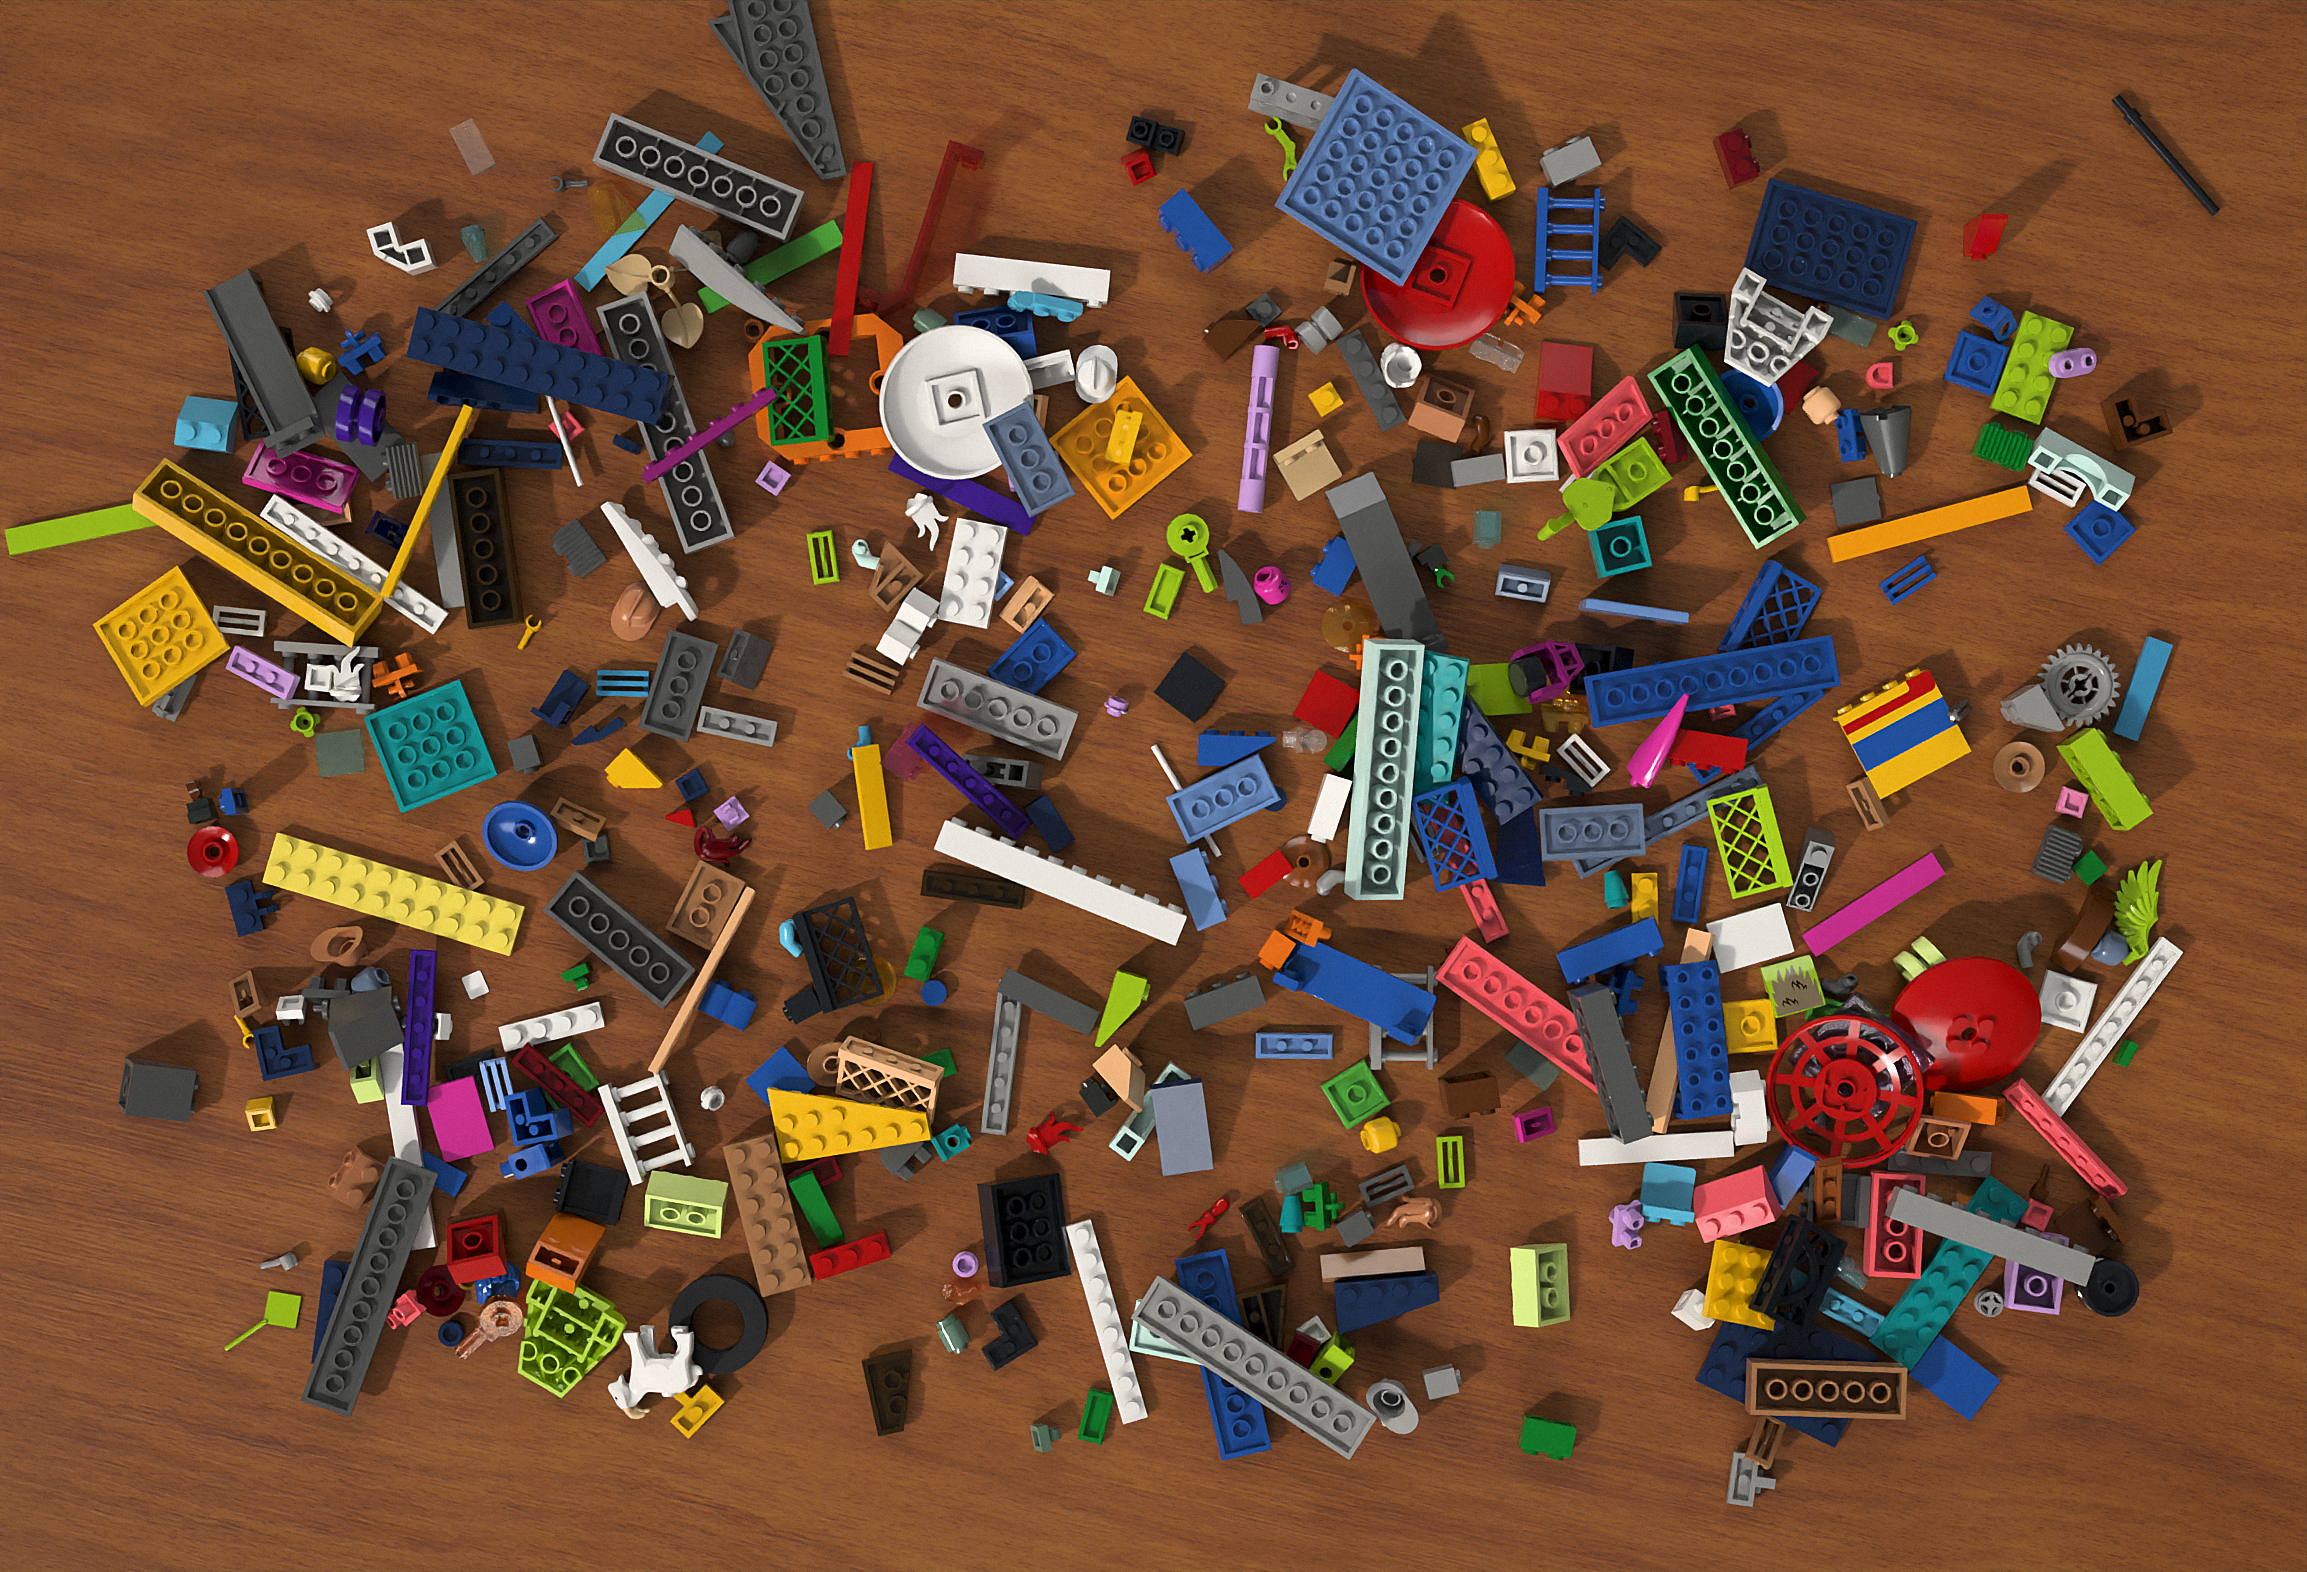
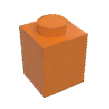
[1257,929,1296,970]

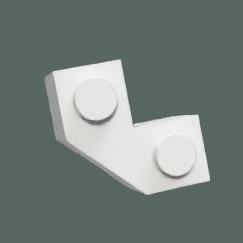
[367,222,438,276]
[876,588,940,665]
[1729,1070,1771,1146]

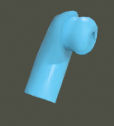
[779,919,803,958]

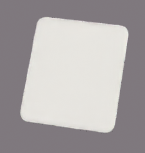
[462,971,489,999]

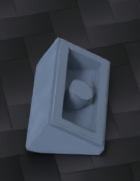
[1495,564,1551,603]

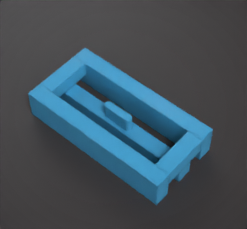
[596,670,650,697]

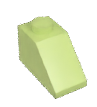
[350,1055,384,1104]

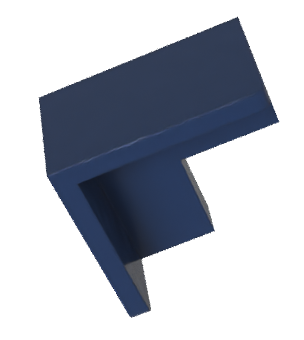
[530,670,592,729]
[252,1024,321,1081]

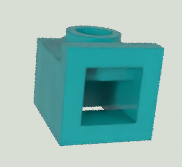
[931,1122,973,1162]

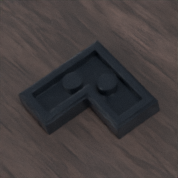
[1598,215,1662,272]
[981,1300,1039,1371]

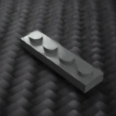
[1335,329,1406,433]

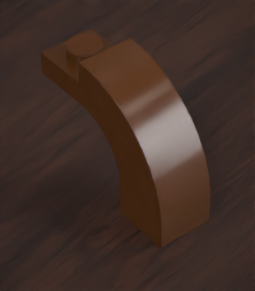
[2049,881,2117,972]

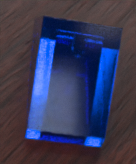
[365,510,410,550]

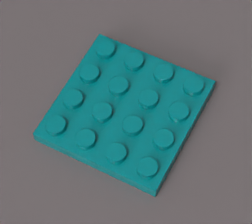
[363,679,499,813]

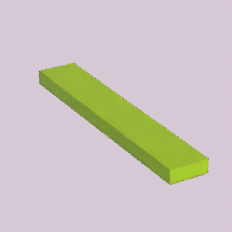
[5,503,159,556]

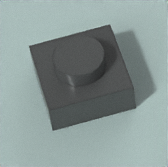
[1246,292,1282,329]

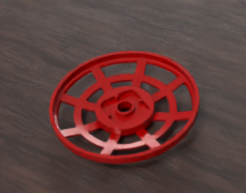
[1766,1014,1924,1169]

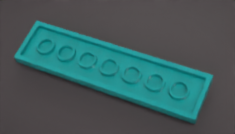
[1869,1174,2030,1371]

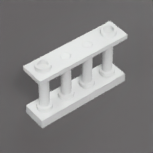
[598,1070,696,1186]

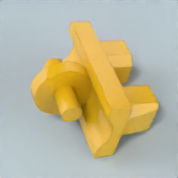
[1505,729,1550,770]

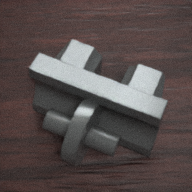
[302,977,352,1020]

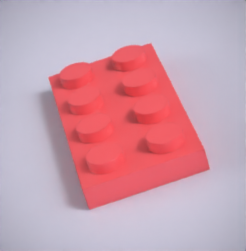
[1556,375,1653,479]

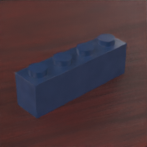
[427,368,542,415]

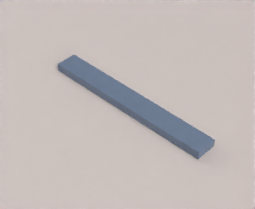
[1571,764,1763,879]

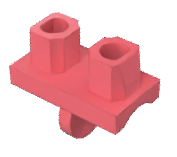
[386,1289,427,1330]

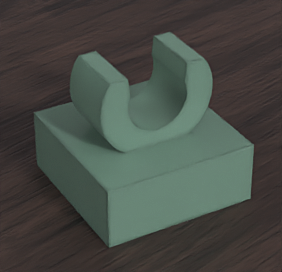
[1029,1422,1061,1453]

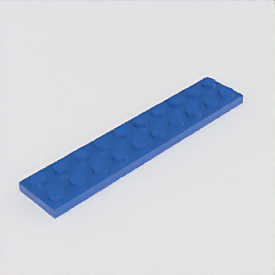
[1583,635,1841,728]

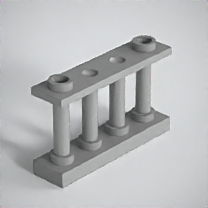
[1248,73,1335,131]
[270,641,383,714]
[1369,965,1438,1070]

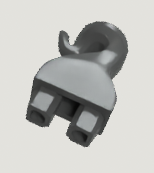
[879,1140,933,1181]

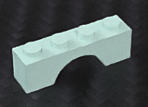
[2027,427,2136,512]
[1109,1061,1191,1162]

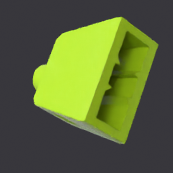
[1309,1331,1356,1385]

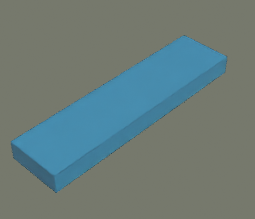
[2111,636,2173,741]

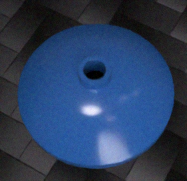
[1719,368,1785,441]
[482,800,559,871]

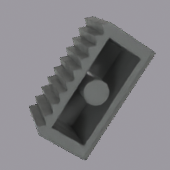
[381,442,425,499]
[551,518,609,579]
[2030,825,2083,884]

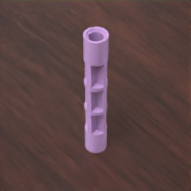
[1237,345,1280,513]

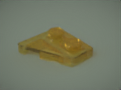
[587,183,647,240]

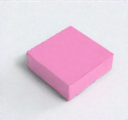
[2055,786,2089,819]

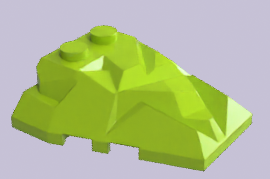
[518,1279,627,1398]

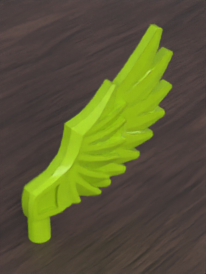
[2113,859,2162,966]

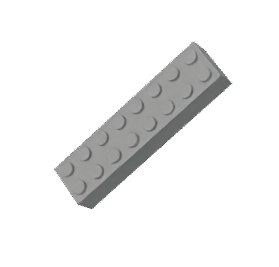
[592,113,807,244]

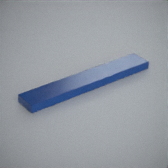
[1686,689,1826,786]

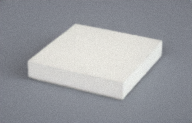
[1504,428,1559,483]
[2038,970,2098,1034]

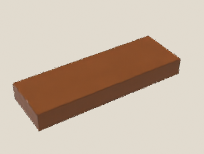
[1813,1156,1843,1226]

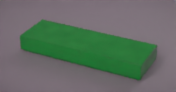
[789,1170,845,1248]

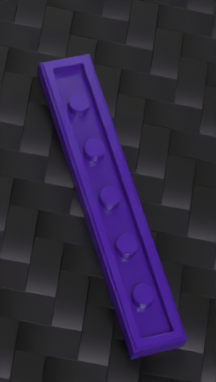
[888,452,1038,536]
[905,723,1033,841]
[401,949,438,1106]

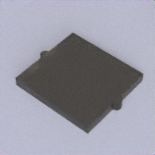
[1411,440,1463,490]

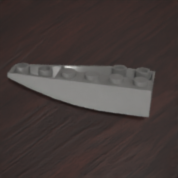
[669,224,809,336]

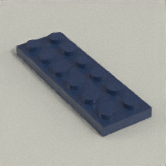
[1455,689,1544,826]

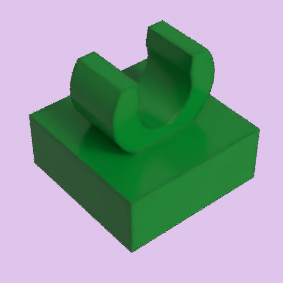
[561,962,593,991]

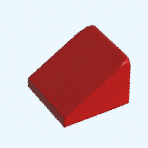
[1121,148,1157,186]
[665,808,697,828]

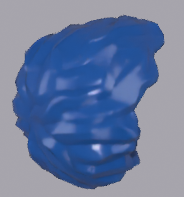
[475,1261,521,1304]

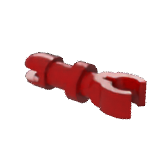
[1188,1198,1229,1239]

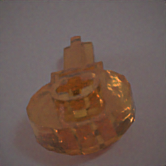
[454,1294,523,1359]

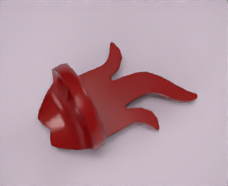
[1026,1111,1084,1155]

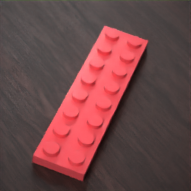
[1434,935,1598,1094]

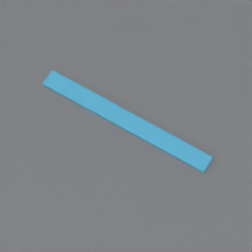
[574,131,724,292]

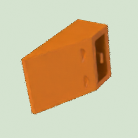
[526,1210,606,1295]

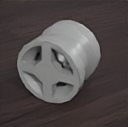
[1973,1289,2004,1317]

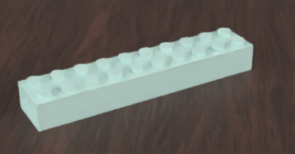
[1344,639,1425,900]

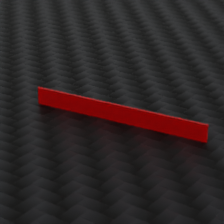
[827,161,874,357]

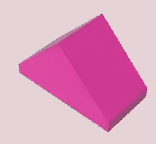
[1511,1107,1555,1143]

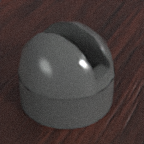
[715,429,736,447]

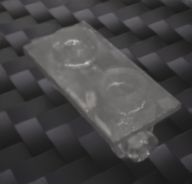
[1468,333,1525,373]

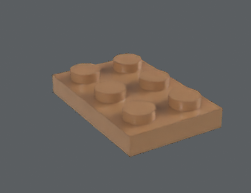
[665,859,747,951]

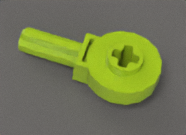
[1166,513,1218,593]

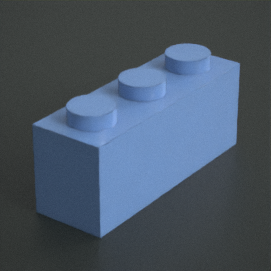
[1169,847,1229,931]

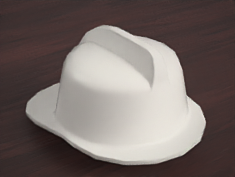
[1075,345,1118,404]

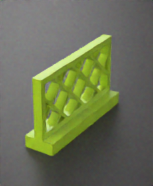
[1706,783,1794,899]

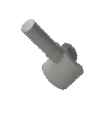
[260,1253,298,1271]

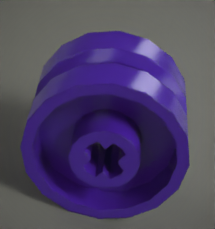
[335,384,387,447]

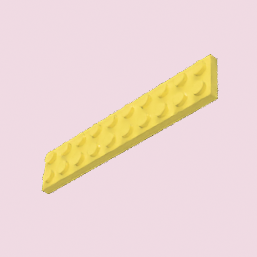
[262,833,526,956]

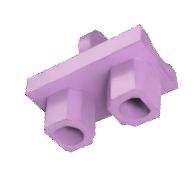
[1609,1200,1644,1250]

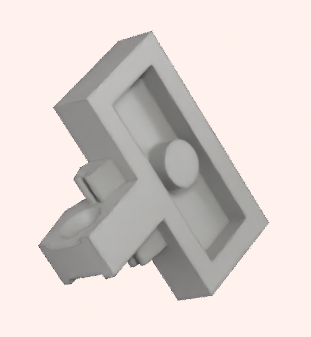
[1726,1451,1776,1507]

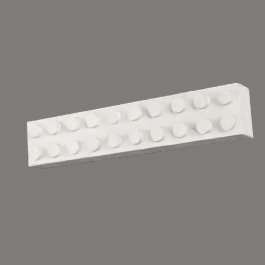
[934,817,1187,946]

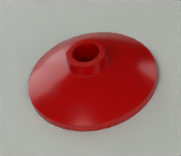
[187,826,239,878]

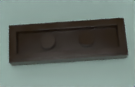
[1238,1197,1296,1278]

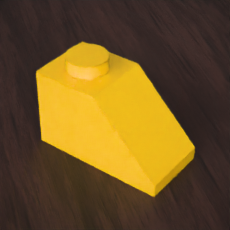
[605,748,666,788]

